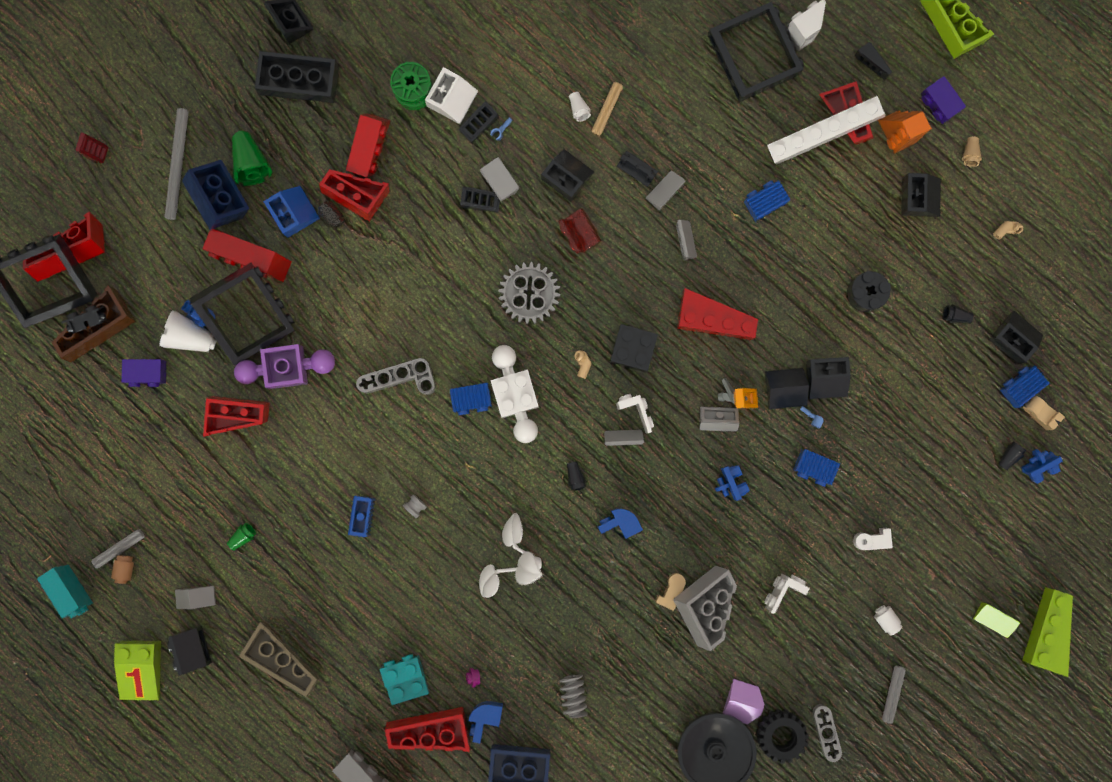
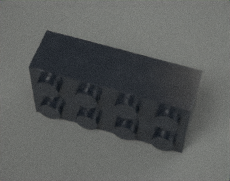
[255,51,339,103]

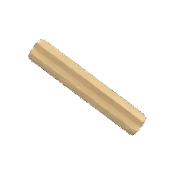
[592,82,623,136]

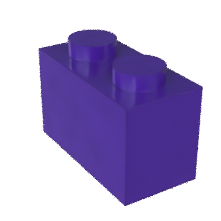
[920,76,966,124]
[122,359,166,387]

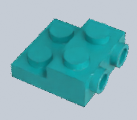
[380,654,430,705]

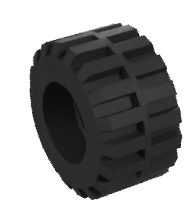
[756,709,809,763]

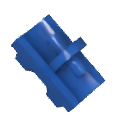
[181,300,215,328]
[1021,449,1063,484]
[715,465,750,501]

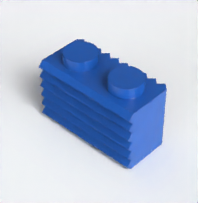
[744,180,790,222]
[1000,365,1050,408]
[450,383,492,416]
[793,449,840,487]
[348,496,375,537]

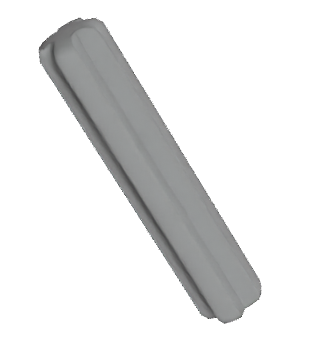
[91,529,145,568]
[882,666,906,724]

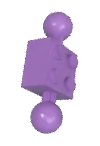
[234,344,335,389]

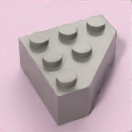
[673,566,737,651]

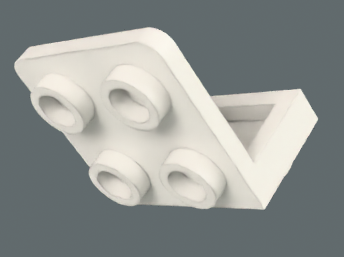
[616,394,654,433]
[764,574,810,614]

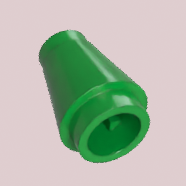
[227,523,256,551]

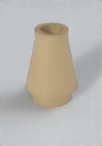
[962,137,982,167]

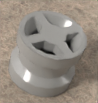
[403,494,427,518]

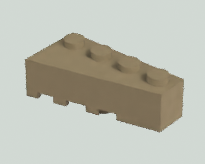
[239,622,320,697]

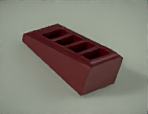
[75,132,108,163]

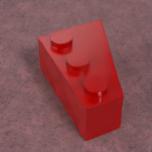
[819,81,874,145]
[346,113,391,177]
[319,169,390,222]
[203,396,270,437]

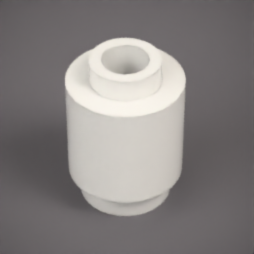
[874,605,902,636]

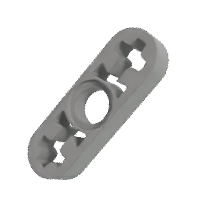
[812,704,842,762]

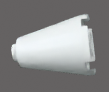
[160,310,217,352]

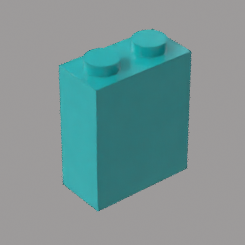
[37,565,93,618]

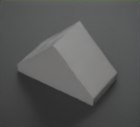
[175,586,216,609]

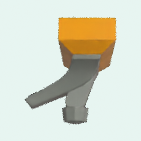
[718,378,758,408]

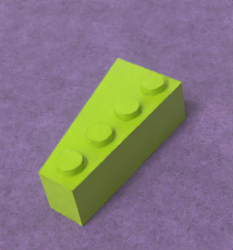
[1022,587,1073,677]

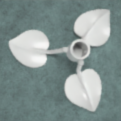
[479,513,543,598]

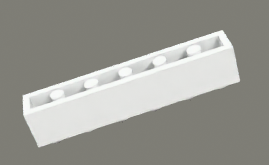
[767,96,885,164]

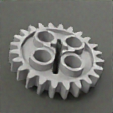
[498,262,560,324]

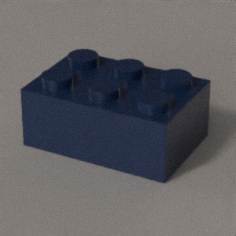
[182,160,249,230]
[488,744,550,782]

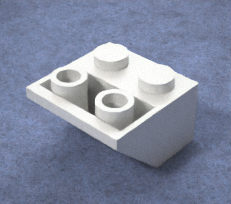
[787,0,826,51]
[425,67,478,124]

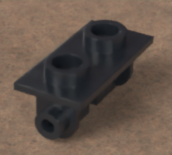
[616,151,658,187]
[61,304,107,333]

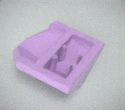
[723,679,764,724]

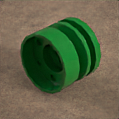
[390,62,433,110]

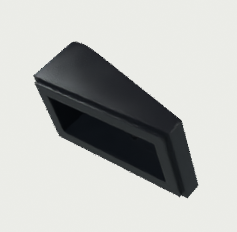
[854,42,892,80]
[459,101,499,143]
[460,187,500,213]

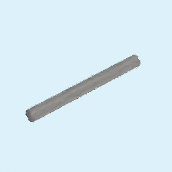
[165,108,188,220]

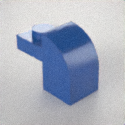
[597,508,643,539]
[468,701,503,743]

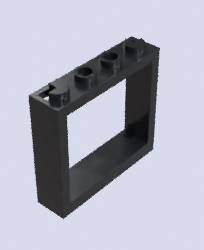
[707,1,804,102]
[0,234,97,328]
[190,262,295,366]

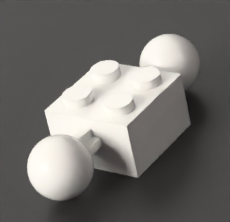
[491,345,539,443]

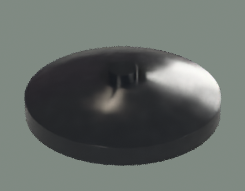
[677,712,757,782]

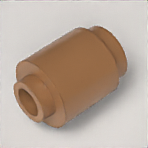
[111,555,134,584]

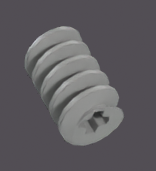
[559,675,588,718]

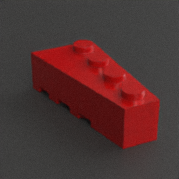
[385,707,471,752]

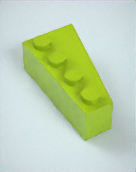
[920,0,994,59]

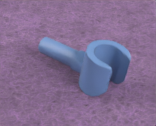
[490,118,512,141]
[800,406,824,428]

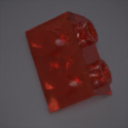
[558,208,602,254]

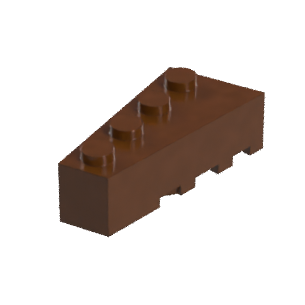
[52,285,136,363]

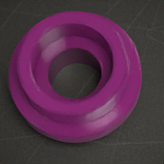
[466,668,480,688]

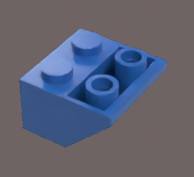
[263,186,320,238]

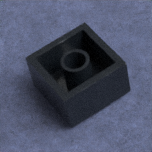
[610,324,658,373]

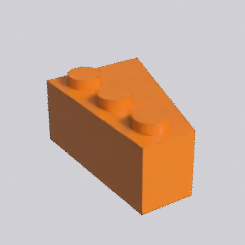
[878,111,932,153]

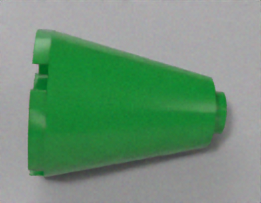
[232,131,272,186]

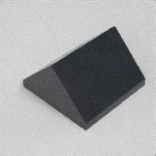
[264,0,314,44]
[765,368,809,409]

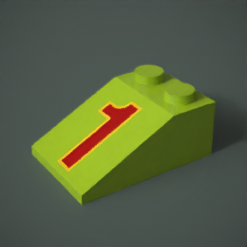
[114,641,161,700]

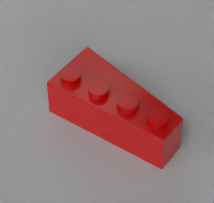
[23,211,105,282]
[202,229,292,282]
[677,288,758,340]

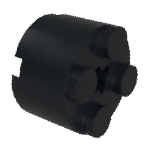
[847,271,891,312]

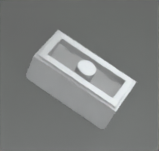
[480,157,519,201]
[646,171,686,211]
[676,220,697,260]
[699,407,739,432]
[604,430,644,446]

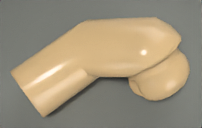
[574,350,592,379]

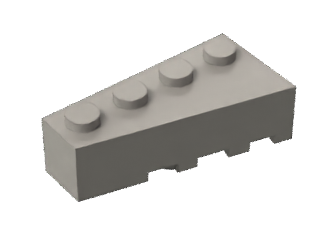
[332,749,389,782]

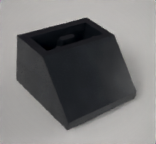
[541,149,594,202]
[901,173,941,217]
[989,310,1043,364]
[806,357,851,399]
[167,626,212,676]

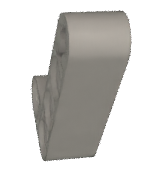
[356,358,436,395]

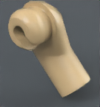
[993,221,1023,240]

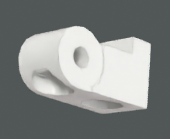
[853,528,893,550]

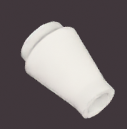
[569,92,591,122]

